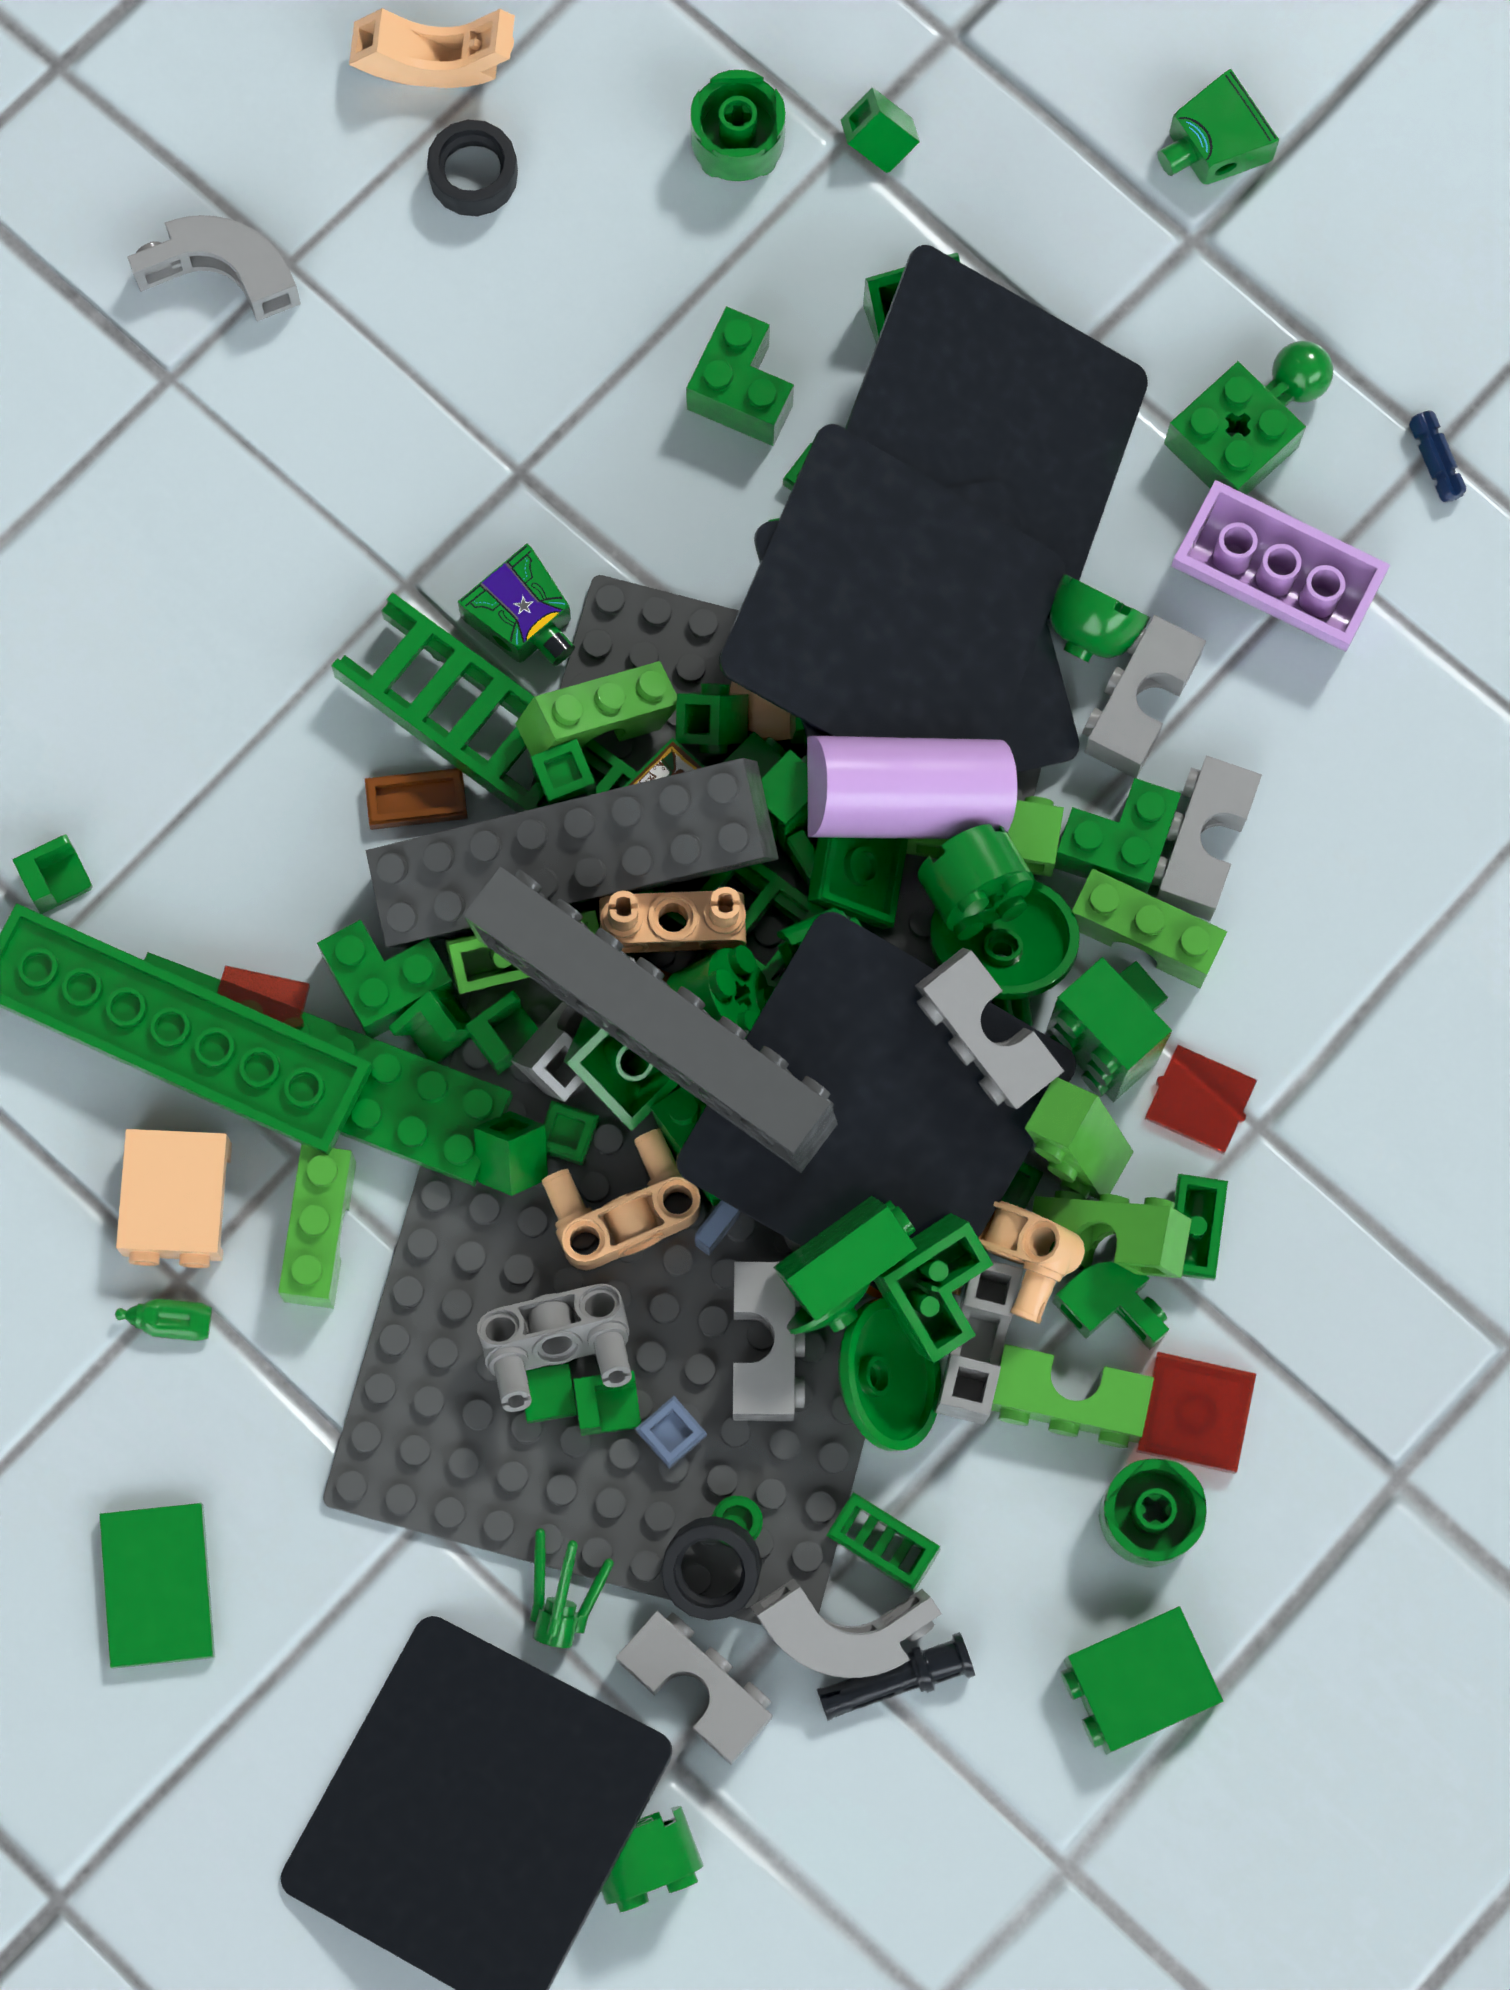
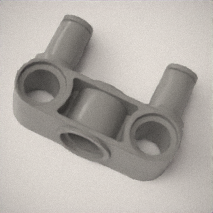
[477,1284,632,1412]

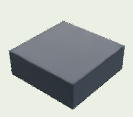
[695,1200,740,1256]
[635,1396,707,1469]

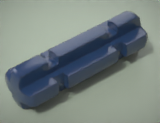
[1409,410,1466,503]

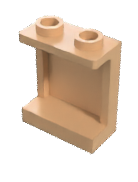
[116,1129,232,1268]

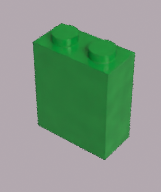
[773,1196,917,1322]
[1060,1606,1224,1755]

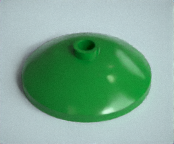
[930,880,1080,1000]
[838,1298,941,1451]

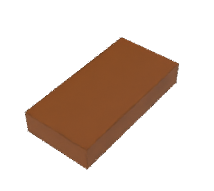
[365,768,468,830]

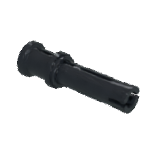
[817,1632,975,1721]

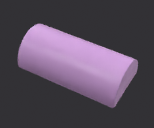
[1171,480,1390,652]
[807,736,1017,839]

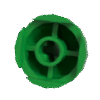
[1050,574,1150,663]

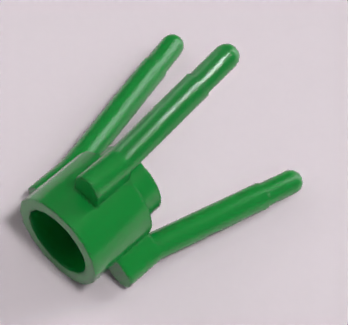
[529,1528,614,1648]

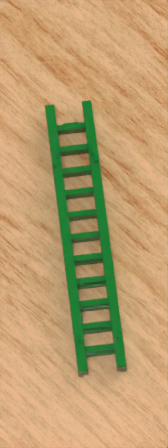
[331,592,826,987]

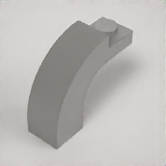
[127,215,301,322]
[750,1579,942,1678]

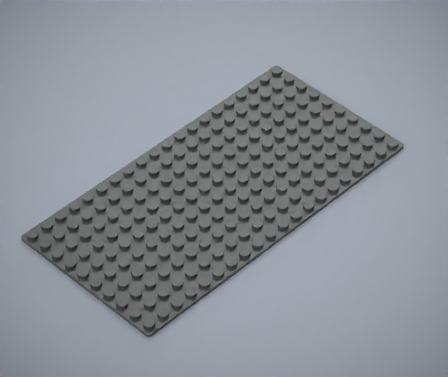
[323,575,1042,1625]

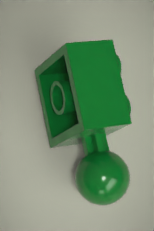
[1164,341,1334,495]

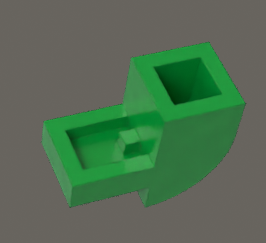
[1052,1262,1169,1350]

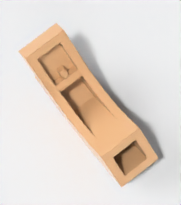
[349,8,515,88]

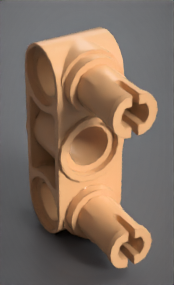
[599,887,746,953]
[542,1128,701,1270]
[952,1201,1085,1324]

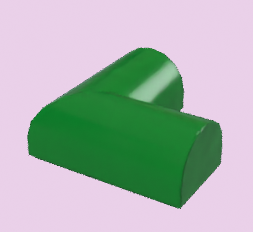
[1114,1173,1228,1281]

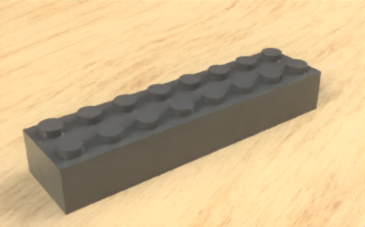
[365,758,778,948]
[463,866,838,1173]

